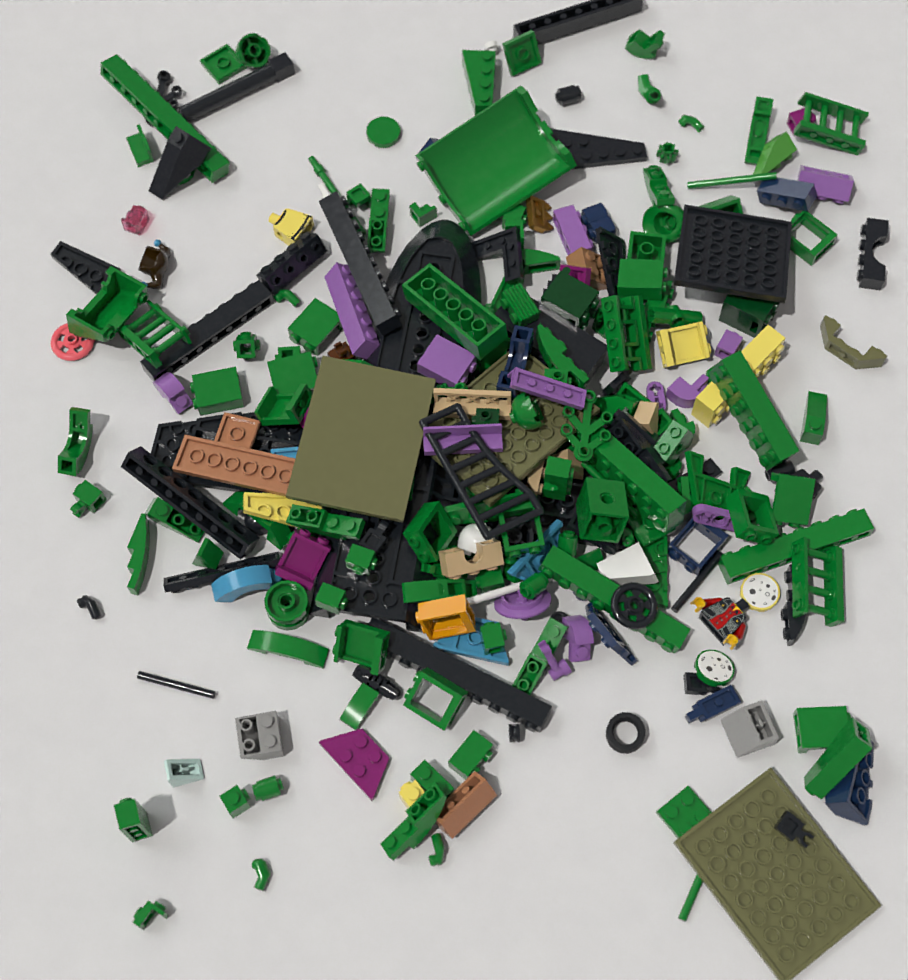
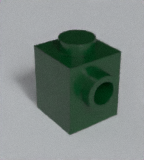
[472,408,500,425]

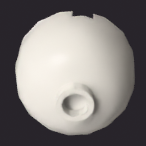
[457,523,495,556]

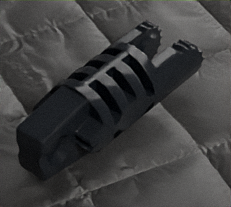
[352,664,403,700]

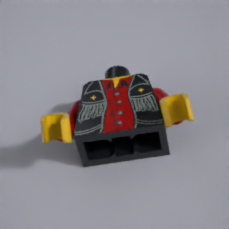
[690,597,749,650]

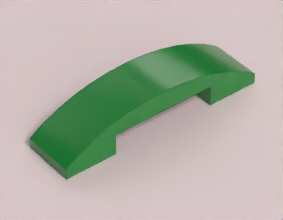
[744,96,774,165]
[247,630,329,669]

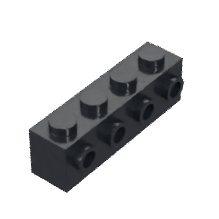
[256,231,327,295]

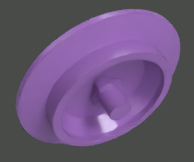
[494,589,551,621]

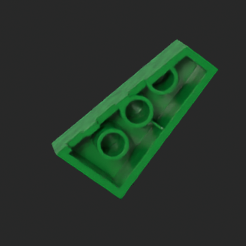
[462,50,496,116]

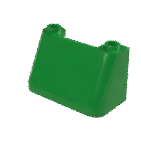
[66,266,149,342]

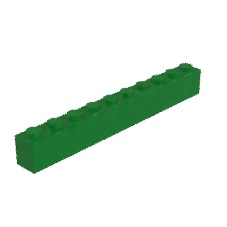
[100,54,230,183]

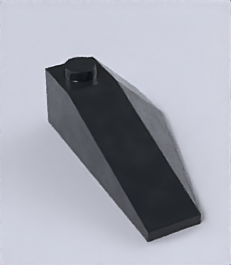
[149,126,212,200]

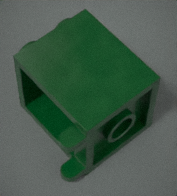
[541,267,600,331]
[719,294,780,338]

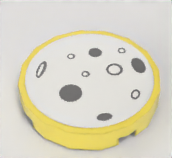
[740,573,780,612]

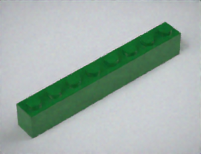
[718,508,874,585]
[538,545,690,653]

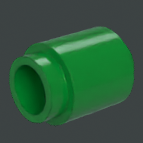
[557,530,578,557]
[519,572,549,600]
[252,775,284,801]

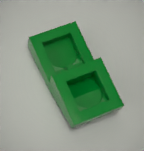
[340,683,379,730]

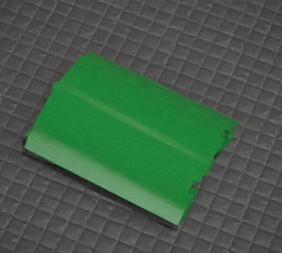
[415,85,577,236]

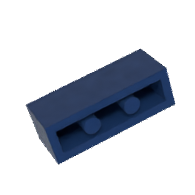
[757,177,817,211]

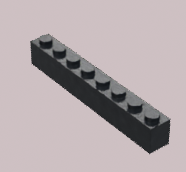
[513,0,643,45]
[140,280,274,382]

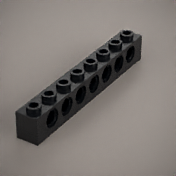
[121,446,260,559]

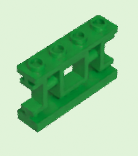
[601,295,652,373]

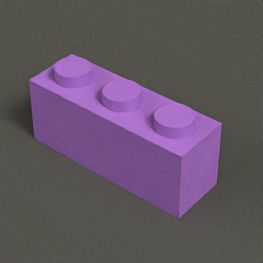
[553,205,594,255]

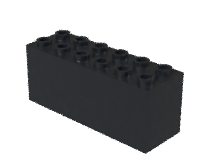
[494,298,607,386]

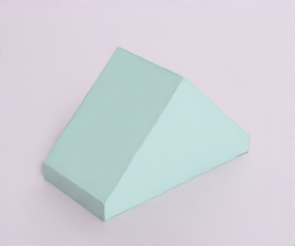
[164,759,204,788]

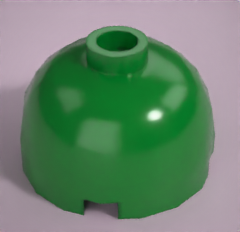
[236,33,271,69]
[509,392,545,430]

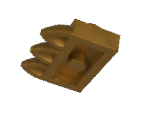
[526,196,554,233]

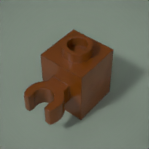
[327,341,356,360]

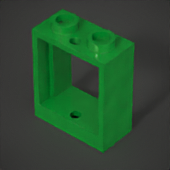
[790,211,838,266]
[726,488,779,545]
[497,500,545,558]
[403,501,457,563]
[403,667,468,731]

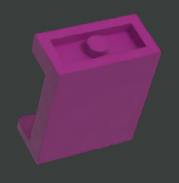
[275,528,331,591]

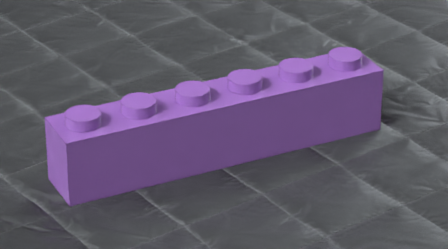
[325,262,380,359]

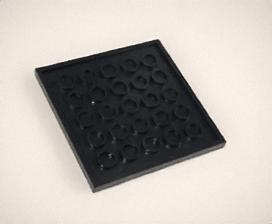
[673,205,792,303]

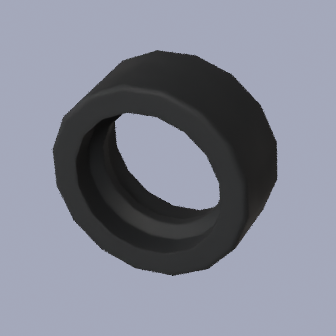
[606,712,645,754]

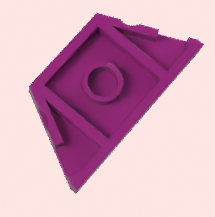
[319,728,390,801]

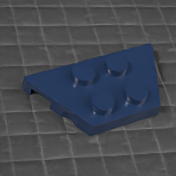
[585,602,638,666]

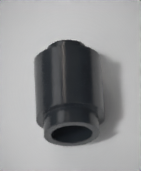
[555,85,581,106]
[765,460,795,484]

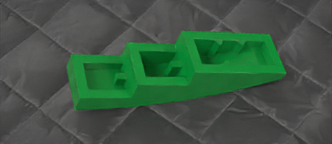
[127,513,150,596]

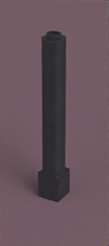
[178,52,295,122]

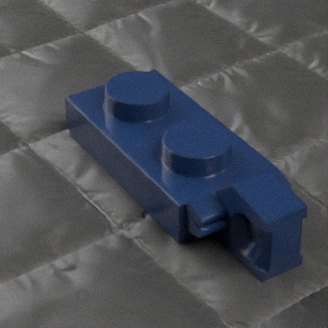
[685,685,742,724]

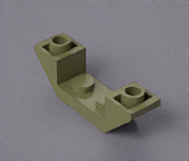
[820,315,887,369]

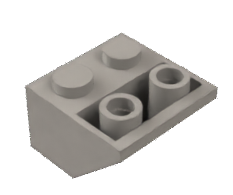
[720,700,779,758]
[235,711,284,760]

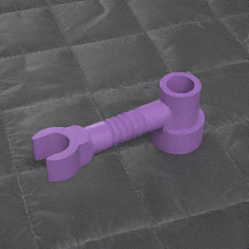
[538,640,572,681]

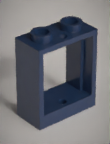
[668,517,729,576]

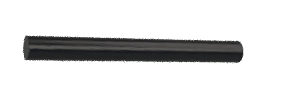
[671,551,723,613]
[137,671,216,699]

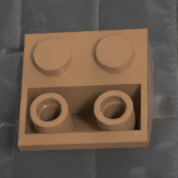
[566,247,607,291]

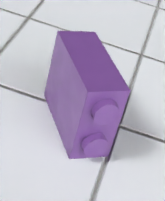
[417,334,477,387]

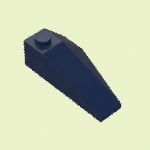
[825,740,874,825]

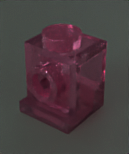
[121,205,150,236]

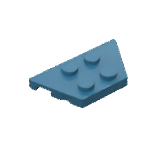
[507,519,563,580]
[433,617,509,666]

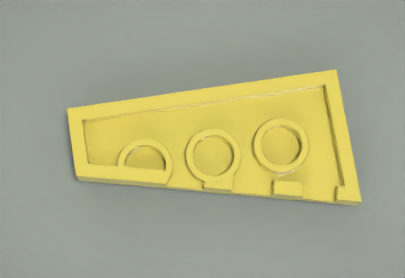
[243,492,322,528]

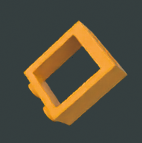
[415,594,476,640]

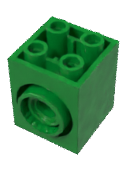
[576,477,629,543]

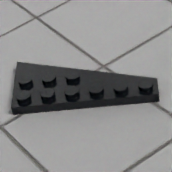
[550,128,647,170]

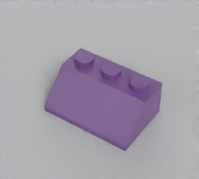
[797,165,854,204]

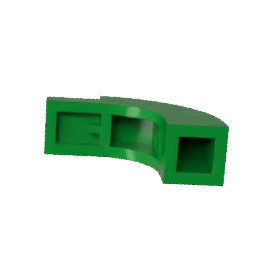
[58,407,93,476]

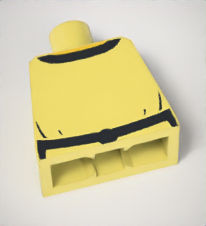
[269,208,314,246]

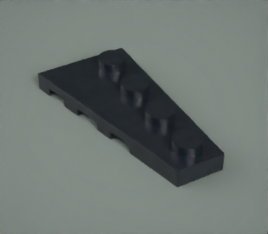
[51,241,121,294]

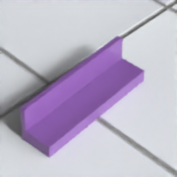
[507,367,587,410]
[423,423,503,456]

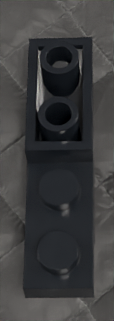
[609,418,672,483]
[780,564,809,646]

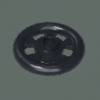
[610,582,658,629]

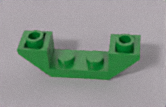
[223,491,291,550]

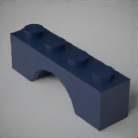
[496,325,534,401]

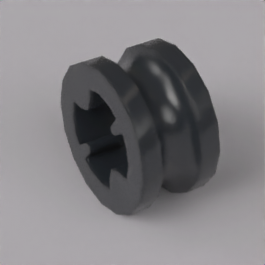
[509,724,520,743]

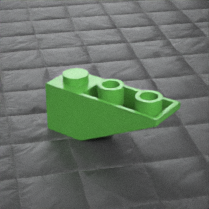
[753,132,797,175]

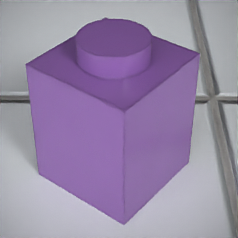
[714,329,743,359]

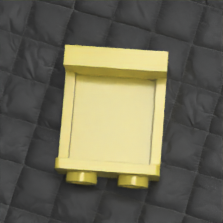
[656,321,711,368]

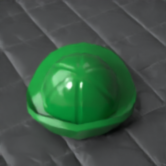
[642,205,683,244]

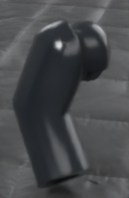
[77,595,102,620]

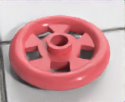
[51,323,95,361]

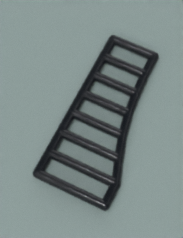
[419,403,544,540]

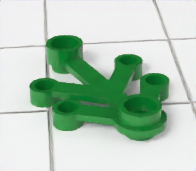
[560,390,613,462]

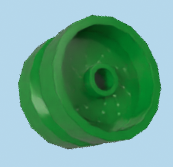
[264,580,310,631]

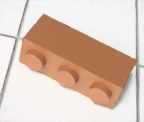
[435,771,497,839]

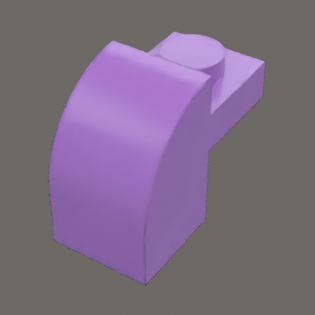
[152,372,193,414]
[665,374,709,408]
[562,615,594,662]

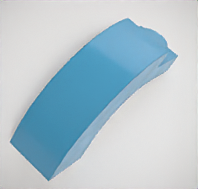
[211,565,283,602]

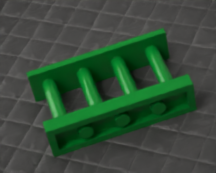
[793,92,869,155]
[117,299,192,369]
[791,537,844,627]

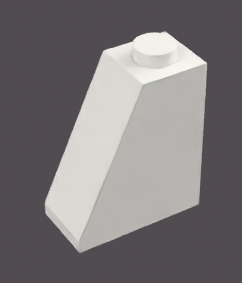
[596,542,659,586]

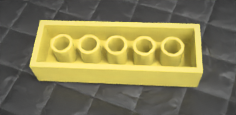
[691,325,785,428]

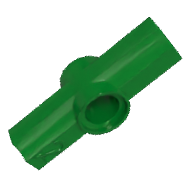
[647,305,703,328]

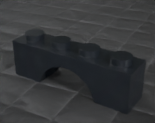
[856,218,889,291]

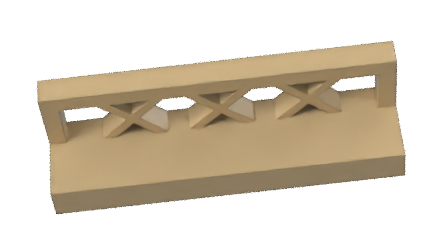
[433,388,512,420]

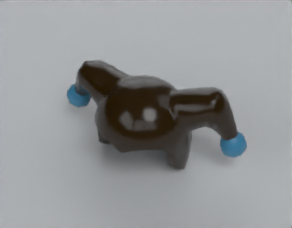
[138,239,171,289]

